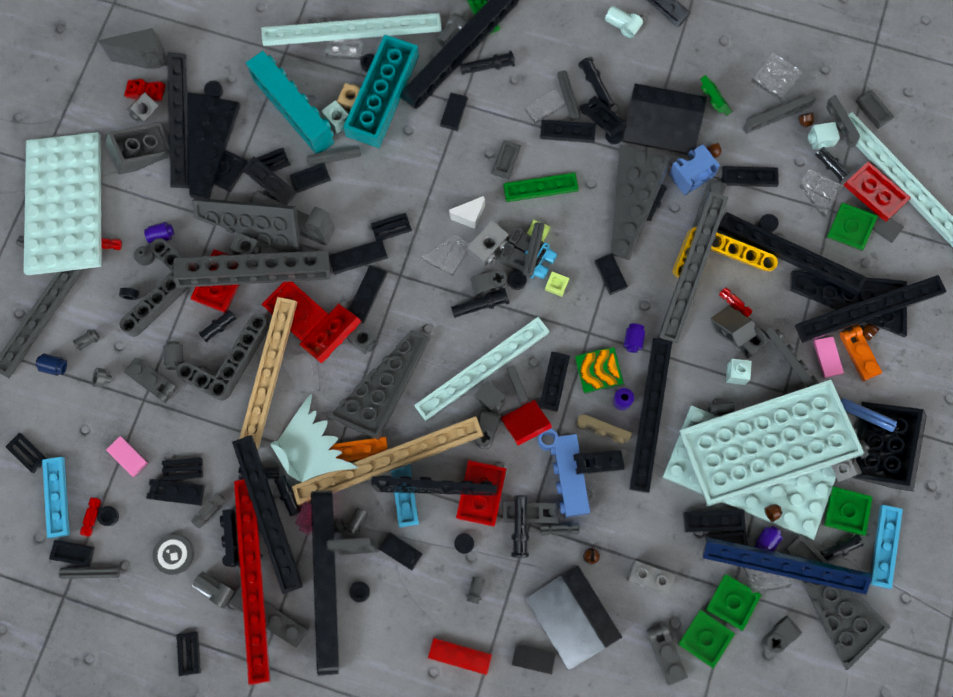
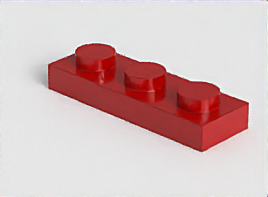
[428,638,492,675]

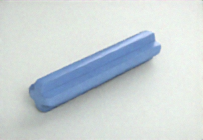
[841,398,897,432]

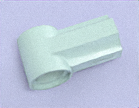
[605,6,643,38]

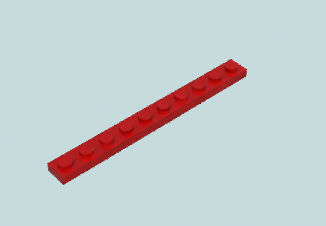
[234,480,271,685]

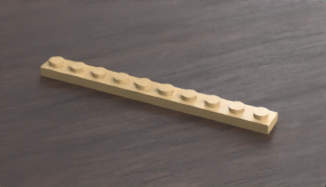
[292,416,484,506]

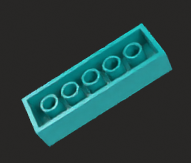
[343,34,419,148]
[245,50,334,154]

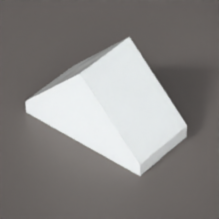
[449,196,485,229]

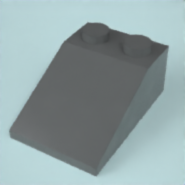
[99,28,166,69]
[105,122,169,175]

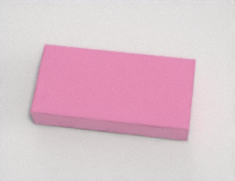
[813,337,844,378]
[106,436,148,477]

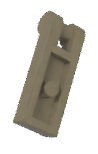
[576,414,632,444]

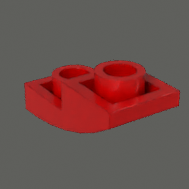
[124,79,165,101]

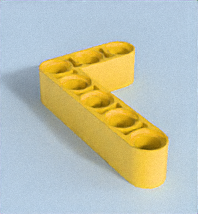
[672,226,778,278]

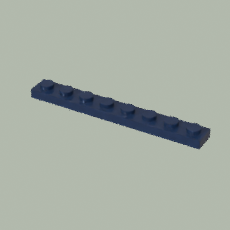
[703,537,872,594]

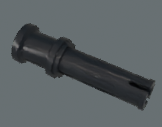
[460,50,515,75]
[578,57,615,109]
[451,288,509,318]
[511,495,529,558]

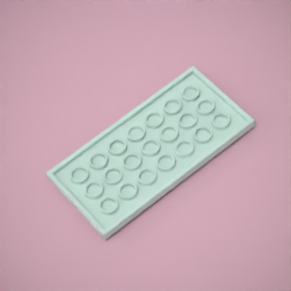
[24,132,102,275]
[679,380,864,506]
[662,405,836,540]

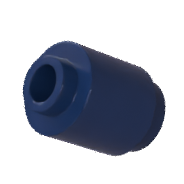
[35,353,67,376]

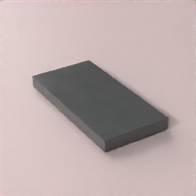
[327,538,379,555]

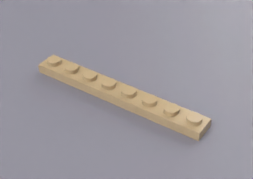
[239,297,298,450]

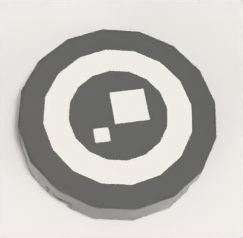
[153,535,194,575]

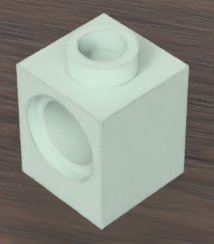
[321,100,348,134]
[808,122,840,150]
[726,359,751,385]

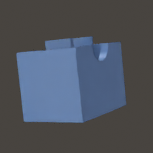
[669,144,720,196]

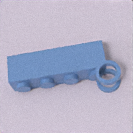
[538,429,590,518]

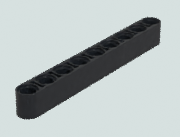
[400,0,519,109]
[311,490,339,676]

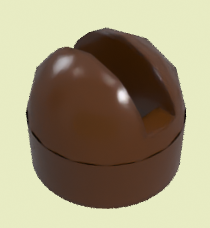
[798,113,814,127]
[706,143,722,158]
[862,324,880,341]
[764,504,782,522]
[583,548,600,564]

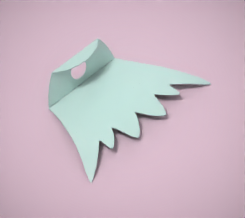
[270,394,358,482]

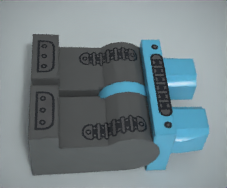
[500,227,557,279]

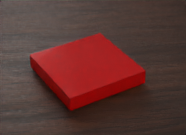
[501,400,552,446]

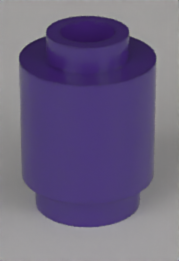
[144,222,174,243]
[623,323,645,353]
[613,388,634,411]
[754,526,783,552]

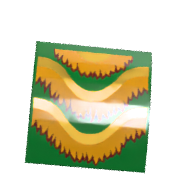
[575,347,624,394]

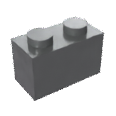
[711,306,756,348]

